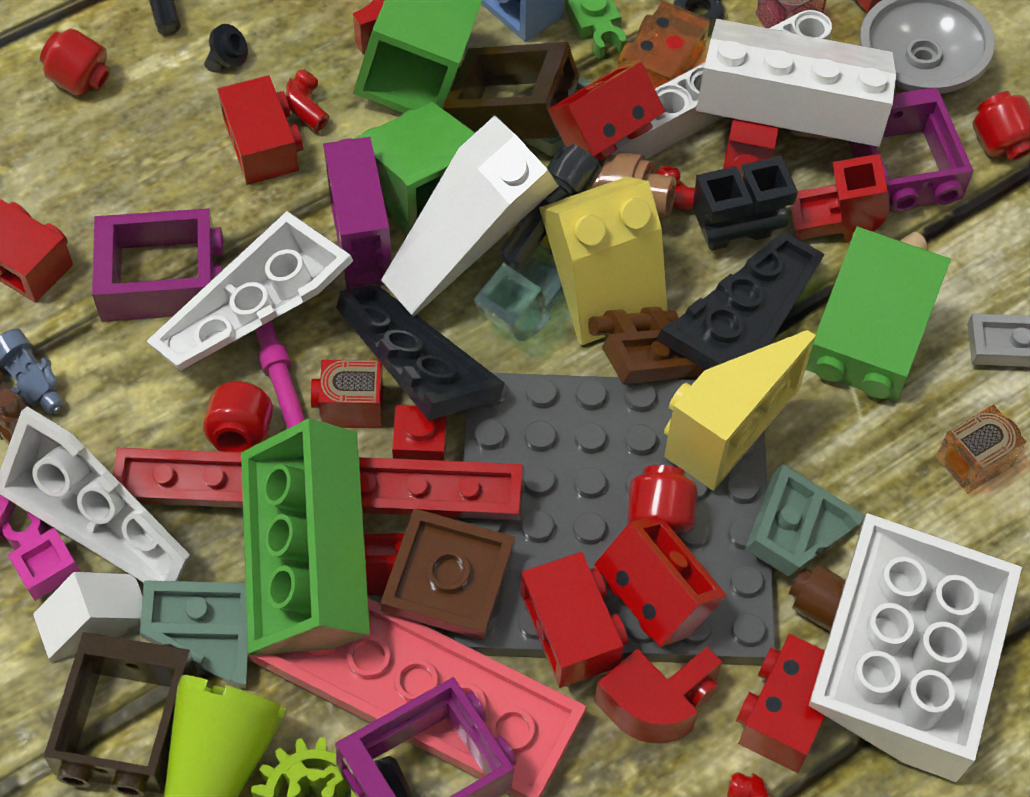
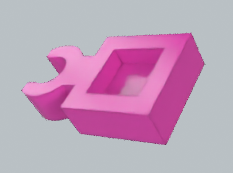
[2,511,81,601]

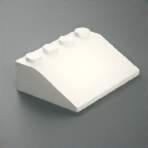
[696,19,896,147]
[808,513,1022,782]

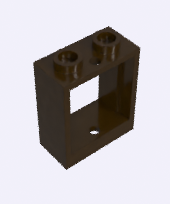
[443,42,580,140]
[43,632,197,797]

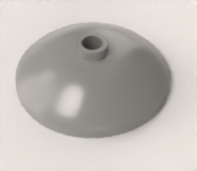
[859,0,995,93]

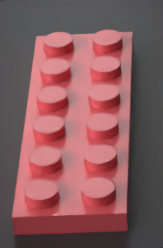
[247,598,587,797]

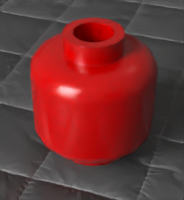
[39,29,111,96]
[972,91,1030,162]
[203,381,273,452]
[627,465,697,536]

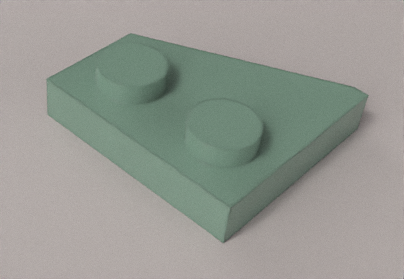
[745,464,865,576]
[140,580,249,689]

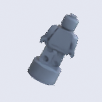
[0,329,64,414]

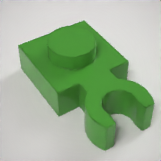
[565,0,626,59]

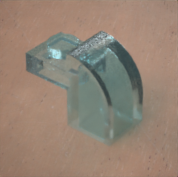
[474,244,564,341]

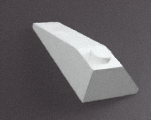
[382,116,558,316]
[146,211,353,371]
[0,406,190,583]

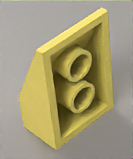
[539,176,668,345]
[664,330,816,491]

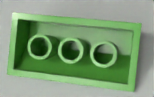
[241,418,370,655]

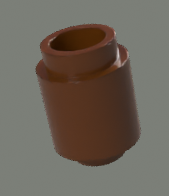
[788,564,846,631]

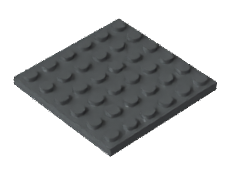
[454,373,775,666]

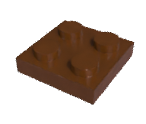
[380,508,515,640]

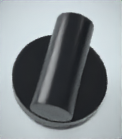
[204,24,248,73]

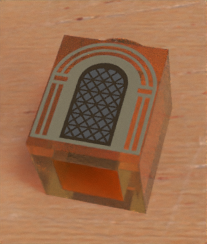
[936,404,1027,494]

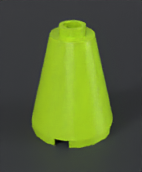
[164,675,287,797]

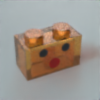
[617,0,710,89]

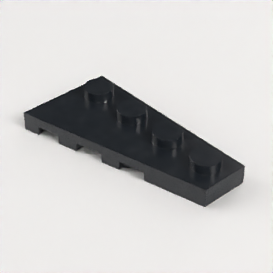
[656,231,825,370]
[336,284,505,421]

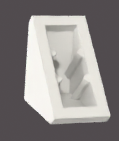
[33,572,143,663]

